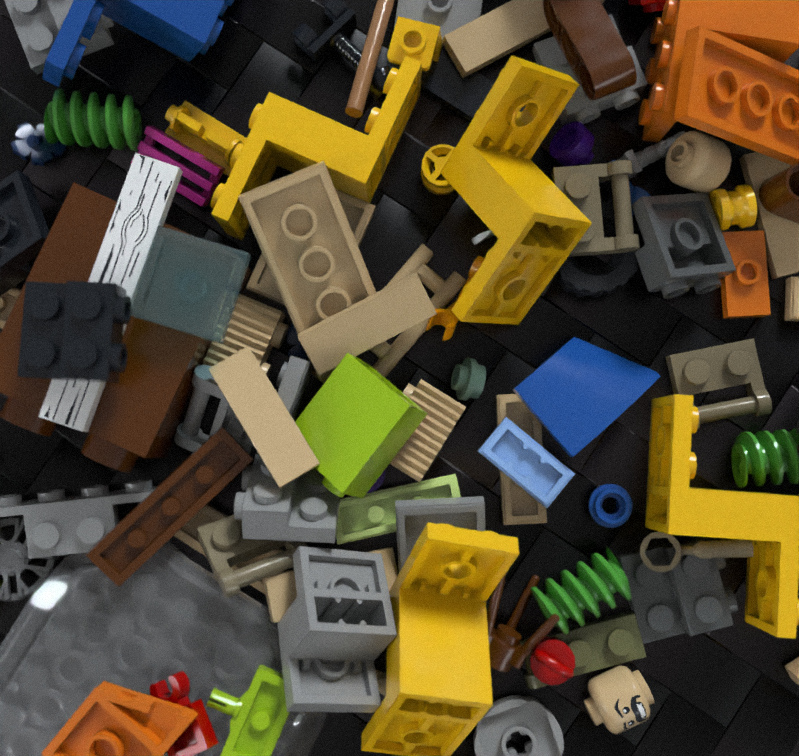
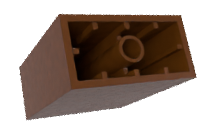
[0,182,253,473]

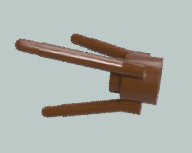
[487,572,560,673]

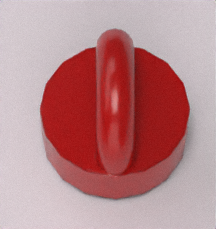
[528,637,575,685]

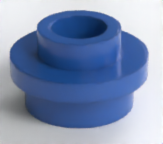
[588,484,632,528]

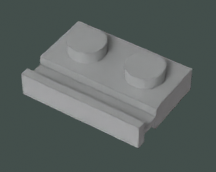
[276,355,314,420]

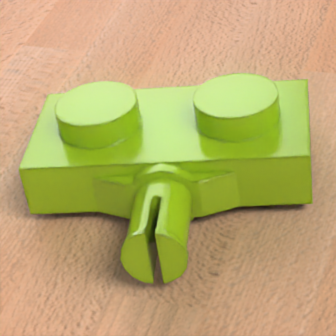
[206,664,290,756]

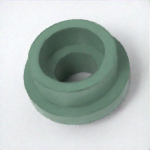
[451,357,486,401]

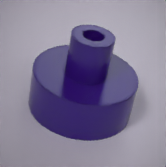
[549,121,594,167]

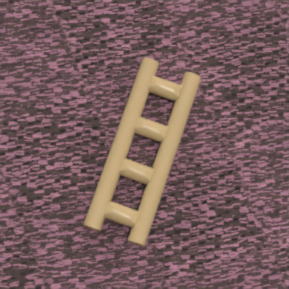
[311,244,466,384]

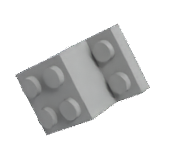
[277,546,397,713]

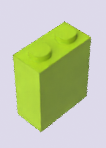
[295,352,428,498]

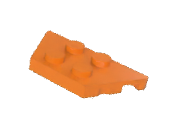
[41,681,198,756]

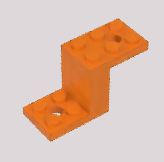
[638,0,799,142]

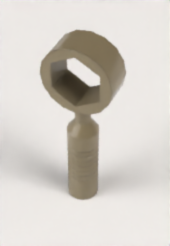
[640,531,754,573]

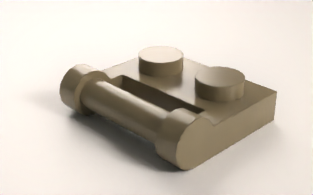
[551,160,640,257]
[665,338,772,429]
[197,515,308,599]

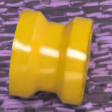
[421,144,455,195]
[708,184,757,231]

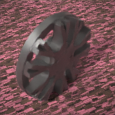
[0,518,56,601]

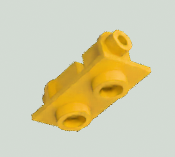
[165,101,247,177]

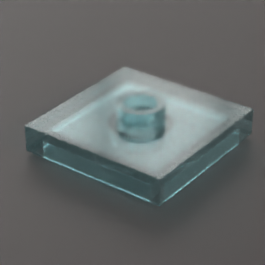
[131,226,251,344]

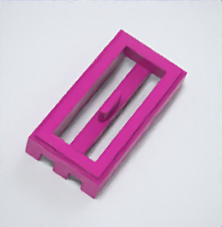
[130,126,225,207]

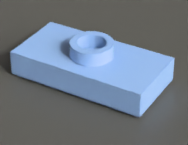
[477,417,575,508]

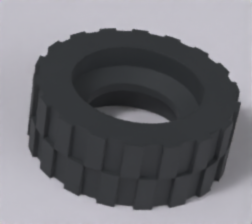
[552,199,644,298]

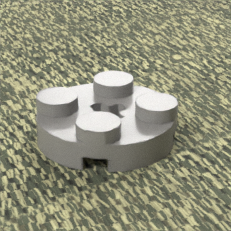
[473,695,564,756]

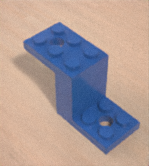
[42,0,234,87]

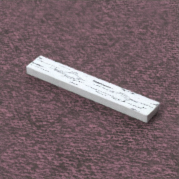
[38,153,183,432]

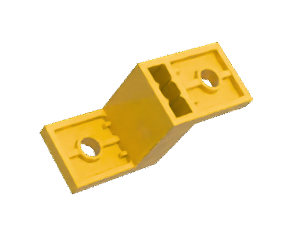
[211,55,422,240]
[440,55,592,325]
[645,394,799,639]
[361,522,519,756]

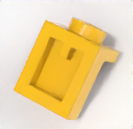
[387,16,443,71]

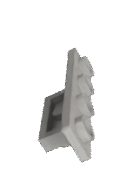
[0,479,157,559]

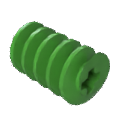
[44,89,142,151]
[731,428,799,488]
[530,547,632,635]

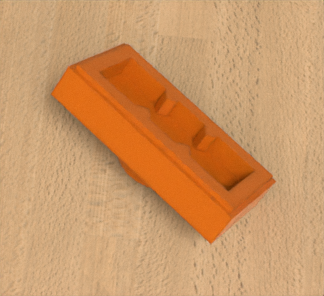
[720,230,771,319]

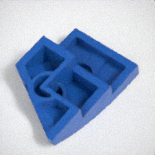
[513,337,660,457]

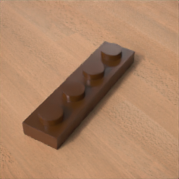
[86,426,254,587]

